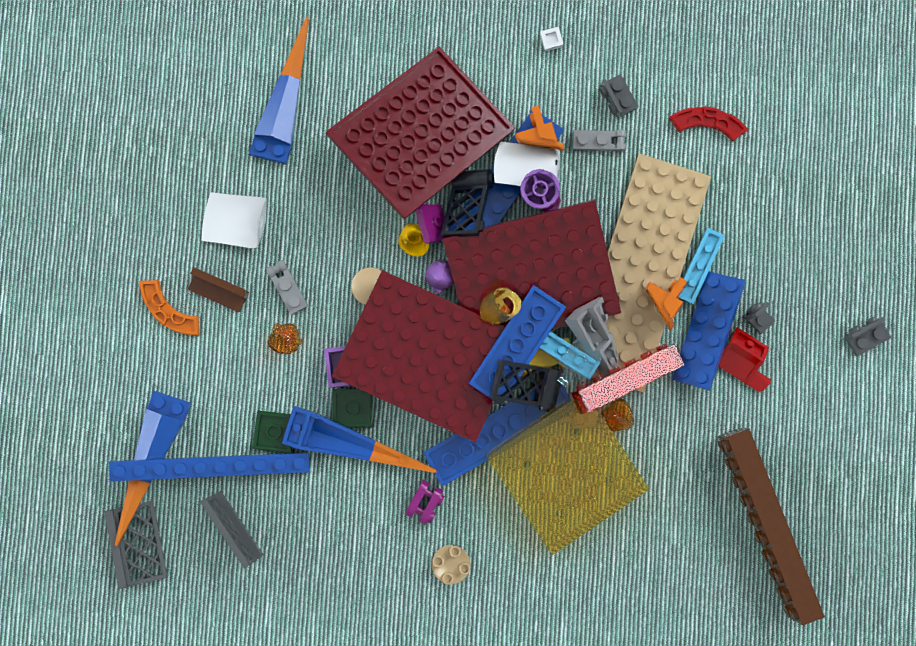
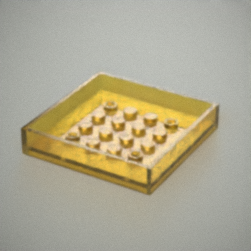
[485,390,650,555]

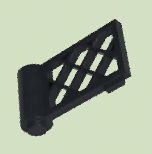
[441,169,495,238]
[489,359,565,412]

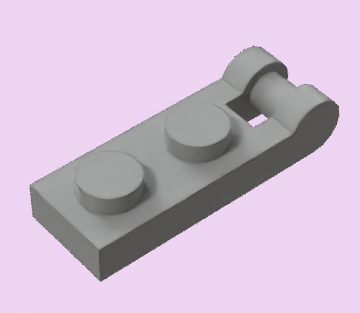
[573,130,626,151]
[266,259,308,315]

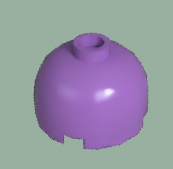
[520,169,560,209]

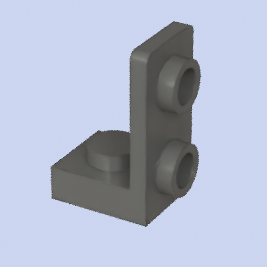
[744,302,775,334]

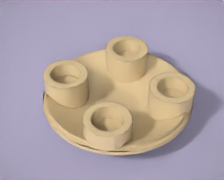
[351,267,381,305]
[432,545,471,585]

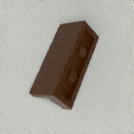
[188,267,249,312]

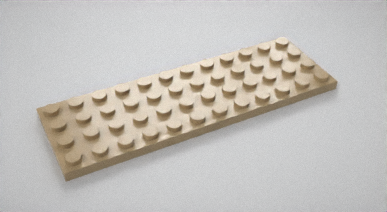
[570,153,711,393]

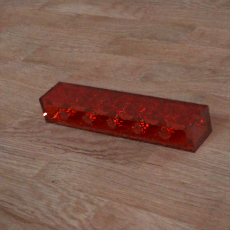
[571,343,684,414]

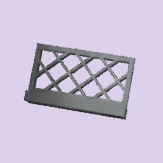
[200,491,264,569]
[104,501,168,589]

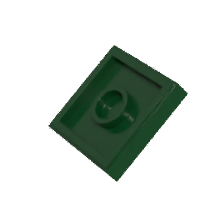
[333,389,372,428]
[252,410,292,453]

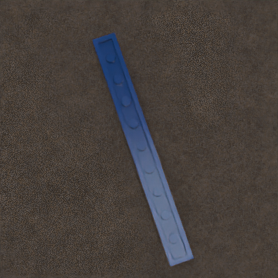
[109,452,309,482]

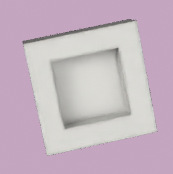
[540,27,563,51]

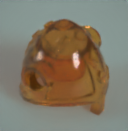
[267,323,303,354]
[602,398,634,432]

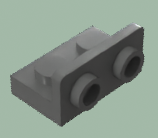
[600,74,638,119]
[844,316,891,356]

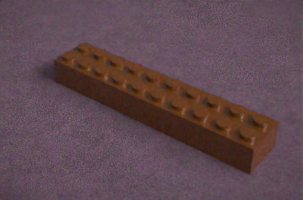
[718,428,825,626]

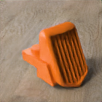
[515,105,565,151]
[646,277,687,330]

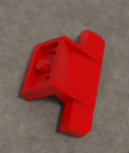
[718,327,771,392]

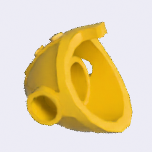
[398,223,429,257]

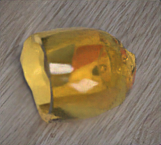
[480,288,521,325]

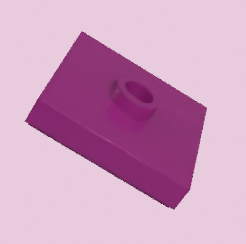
[415,204,445,244]

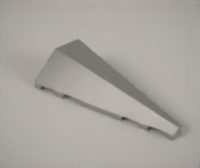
[565,297,627,398]

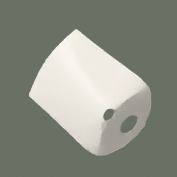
[494,142,560,188]
[201,192,267,248]

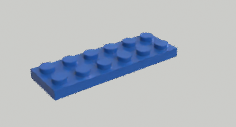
[672,271,746,391]
[468,285,566,406]

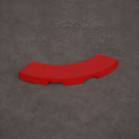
[669,106,749,142]

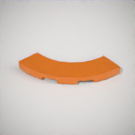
[139,280,200,336]

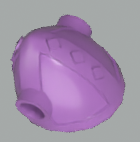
[425,260,454,293]

